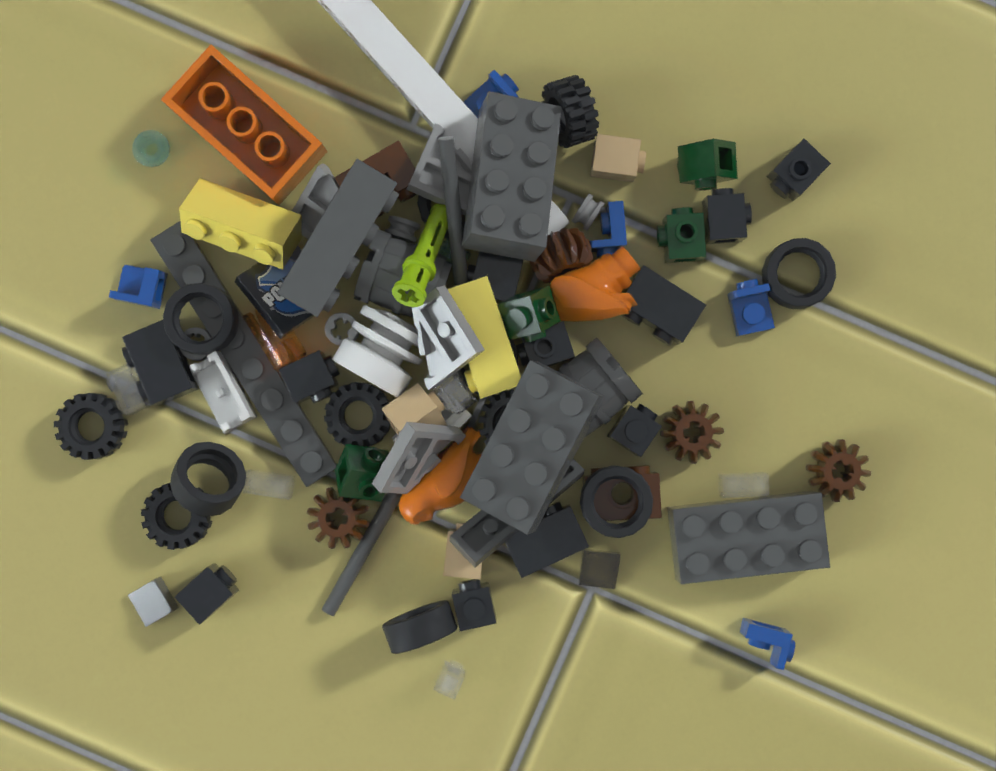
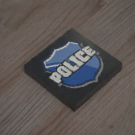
[234,246,339,339]

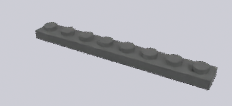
[150,221,337,487]

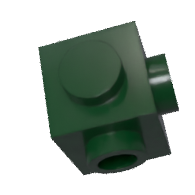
[677,138,738,191]
[657,207,706,263]
[498,286,561,342]
[335,444,389,502]

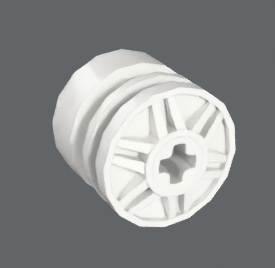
[332,305,422,397]

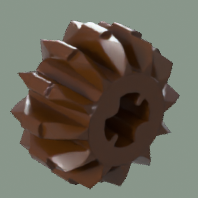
[529,228,593,283]
[660,401,724,464]
[806,439,871,502]
[307,487,370,549]

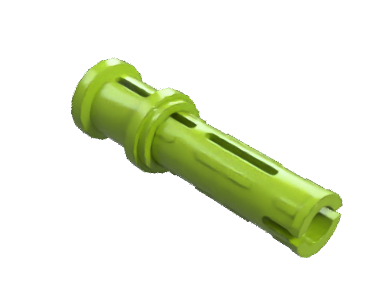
[392,204,448,307]

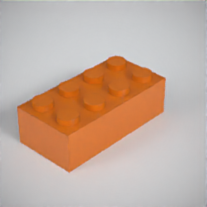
[161,44,327,205]

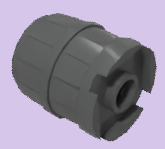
[354,229,452,318]
[558,337,643,437]

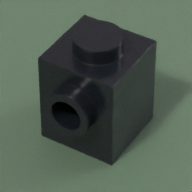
[766,138,831,201]
[702,188,752,244]
[516,321,575,366]
[279,350,340,404]
[607,403,662,457]
[175,563,239,625]
[452,579,497,631]

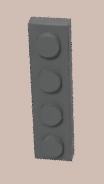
[450,459,585,568]

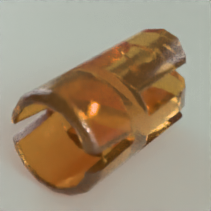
[243,309,307,372]

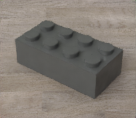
[462,91,562,262]
[277,159,399,317]
[460,360,605,535]
[667,491,830,584]

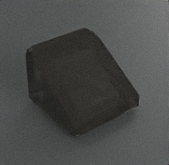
[579,549,621,589]

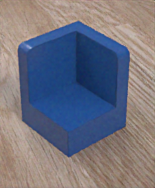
[109,265,168,309]

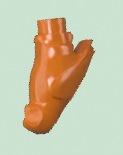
[549,246,641,322]
[398,426,482,525]

